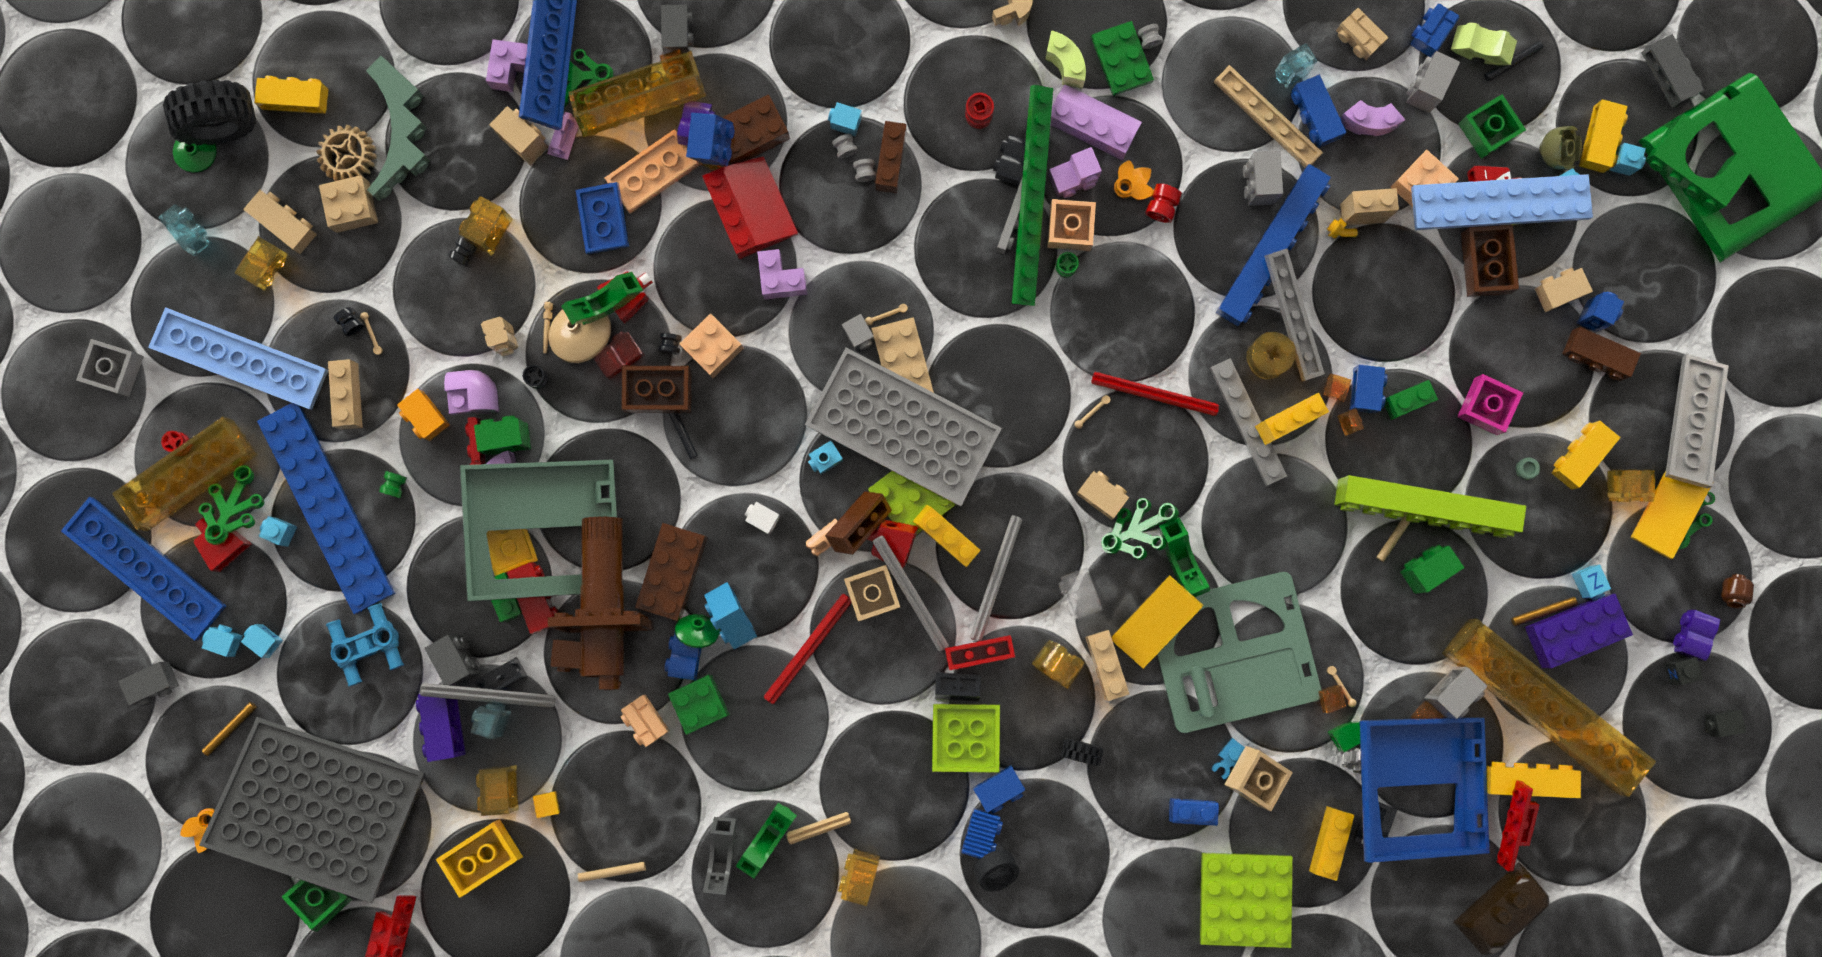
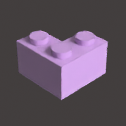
[486,39,528,92]
[1048,147,1102,198]
[758,249,807,300]

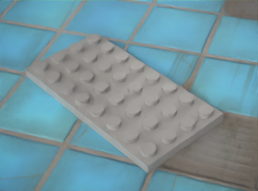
[805,348,1002,507]

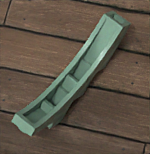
[366,56,430,201]

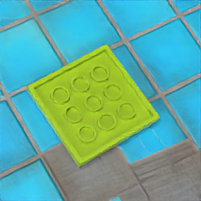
[1200,852,1293,948]

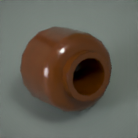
[1721,574,1754,609]

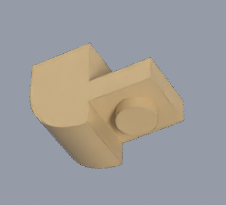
[992,0,1033,26]

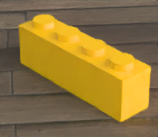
[1486,762,1581,798]

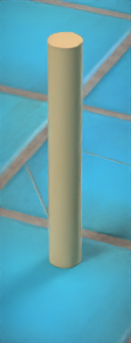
[1376,517,1410,562]
[578,862,646,882]

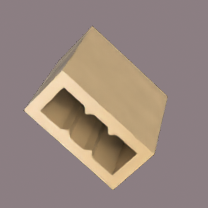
[1340,188,1399,226]

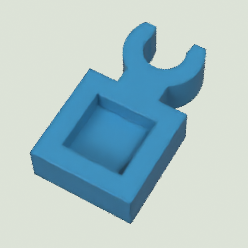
[1212,738,1245,779]

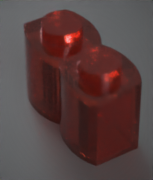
[593,331,645,379]

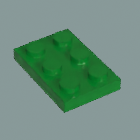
[1091,21,1154,96]

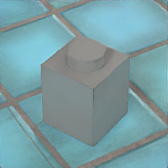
[842,314,874,351]

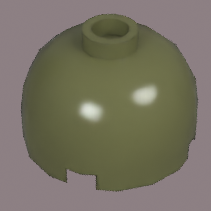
[1539,126,1582,170]

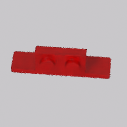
[1497,780,1540,872]
[365,895,416,957]

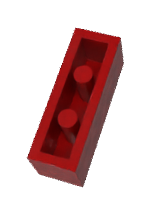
[506,562,559,634]
[945,635,1015,670]

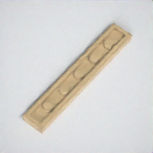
[1214,65,1323,168]

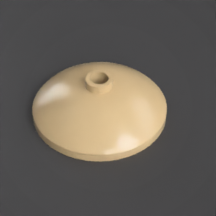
[549,310,611,363]

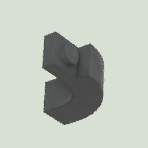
[703,817,736,901]

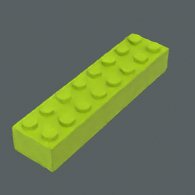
[1334,475,1526,538]

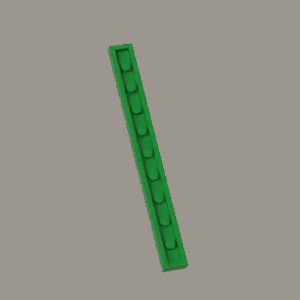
[1012,85,1054,306]

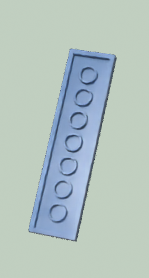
[1411,174,1593,230]
[148,307,328,410]

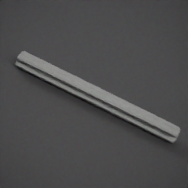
[970,515,1022,642]
[873,536,949,651]
[420,683,556,708]

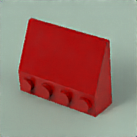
[702,156,798,260]

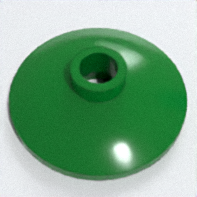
[173,140,217,173]
[675,614,720,648]

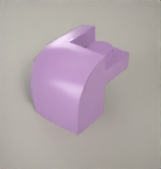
[444,370,499,415]

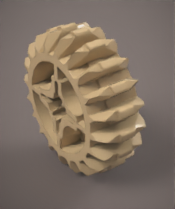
[316,125,377,181]

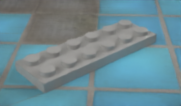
[1665,354,1729,489]

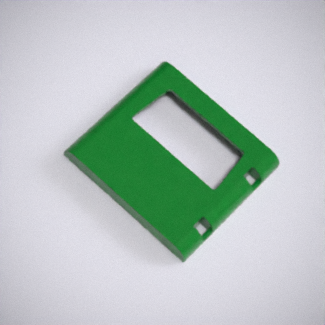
[1639,73,1822,263]

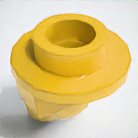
[1327,218,1358,239]

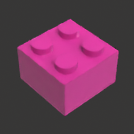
[1457,374,1523,435]

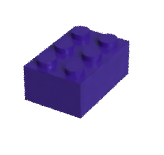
[416,694,466,762]

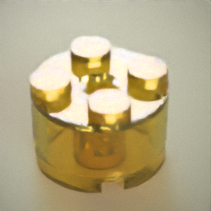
[1246,332,1295,379]
[1607,469,1655,502]
[1031,640,1085,689]

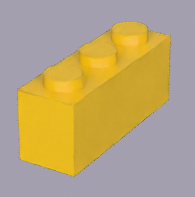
[254,76,328,114]
[1579,99,1628,173]
[1255,393,1329,445]
[1551,421,1621,490]
[913,505,981,567]
[1309,806,1354,881]

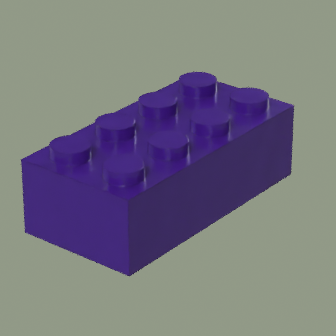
[1524,594,1633,668]

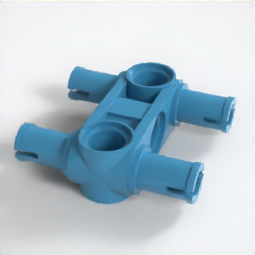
[326,603,404,687]

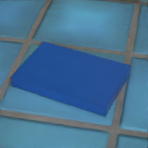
[575,182,629,255]

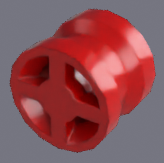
[161,431,190,454]

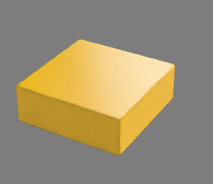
[533,791,560,818]

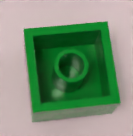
[1458,94,1526,159]
[474,416,531,456]
[1400,545,1464,594]
[668,675,730,735]
[282,880,353,932]

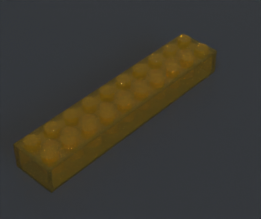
[1442,619,1656,797]

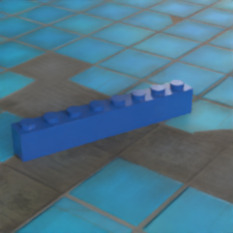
[1216,164,1331,326]

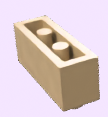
[243,190,317,254]
[328,359,363,430]
[1085,630,1129,701]

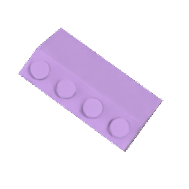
[1050,84,1142,161]

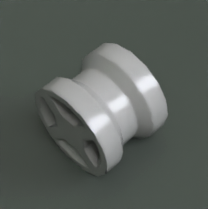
[1138,24,1163,49]
[832,134,858,159]
[853,159,877,182]

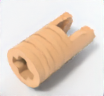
[806,519,837,556]

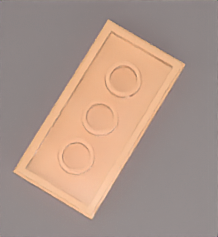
[605,129,700,214]

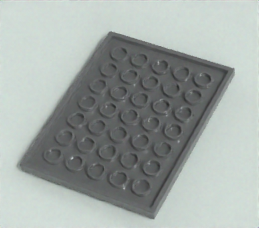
[199,717,426,904]

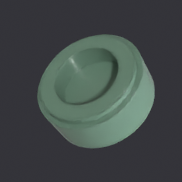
[1516,457,1540,480]

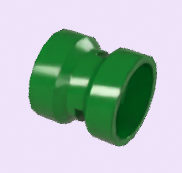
[1055,252,1079,278]
[379,471,407,498]

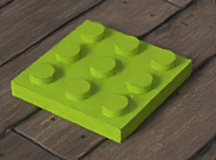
[868,471,956,535]
[932,704,1000,772]

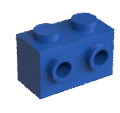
[1577,292,1624,333]

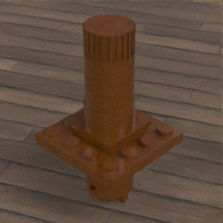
[548,516,654,691]

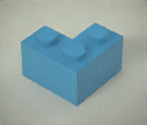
[704,582,757,649]

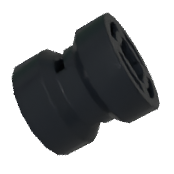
[447,237,477,267]
[333,307,365,337]
[522,365,549,389]

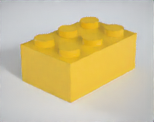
[436,819,523,898]

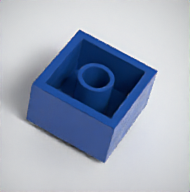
[686,113,735,166]

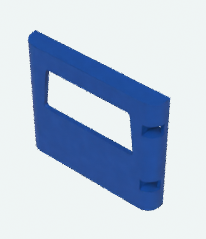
[1360,717,1490,863]

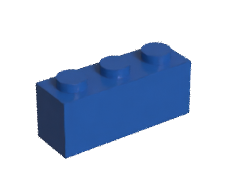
[1291,74,1346,148]

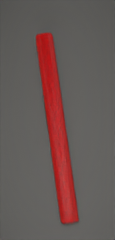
[1091,372,1219,416]
[764,594,852,704]

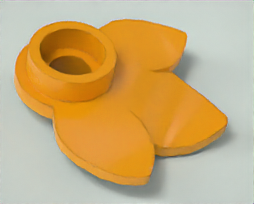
[1114,160,1154,200]
[180,808,215,853]

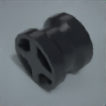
[658,333,682,355]

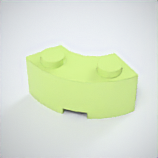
[1451,23,1517,65]
[1045,31,1086,89]

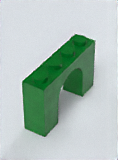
[1646,114,1756,212]

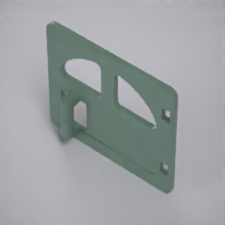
[1157,572,1322,733]

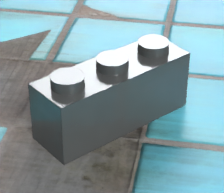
[1641,34,1704,108]

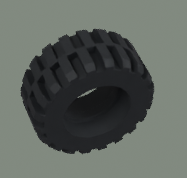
[163,80,257,145]

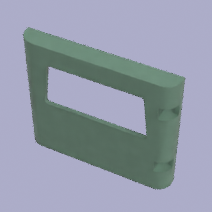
[460,460,617,601]

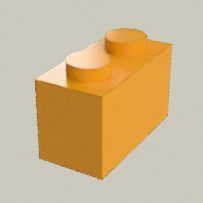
[397,388,450,441]

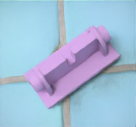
[547,112,581,160]

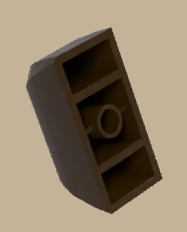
[1453,862,1549,955]

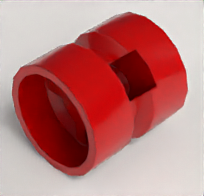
[965,93,994,129]
[1145,183,1182,223]

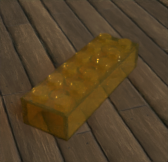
[568,51,707,137]
[112,417,257,531]

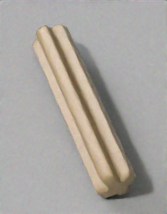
[786,812,851,844]

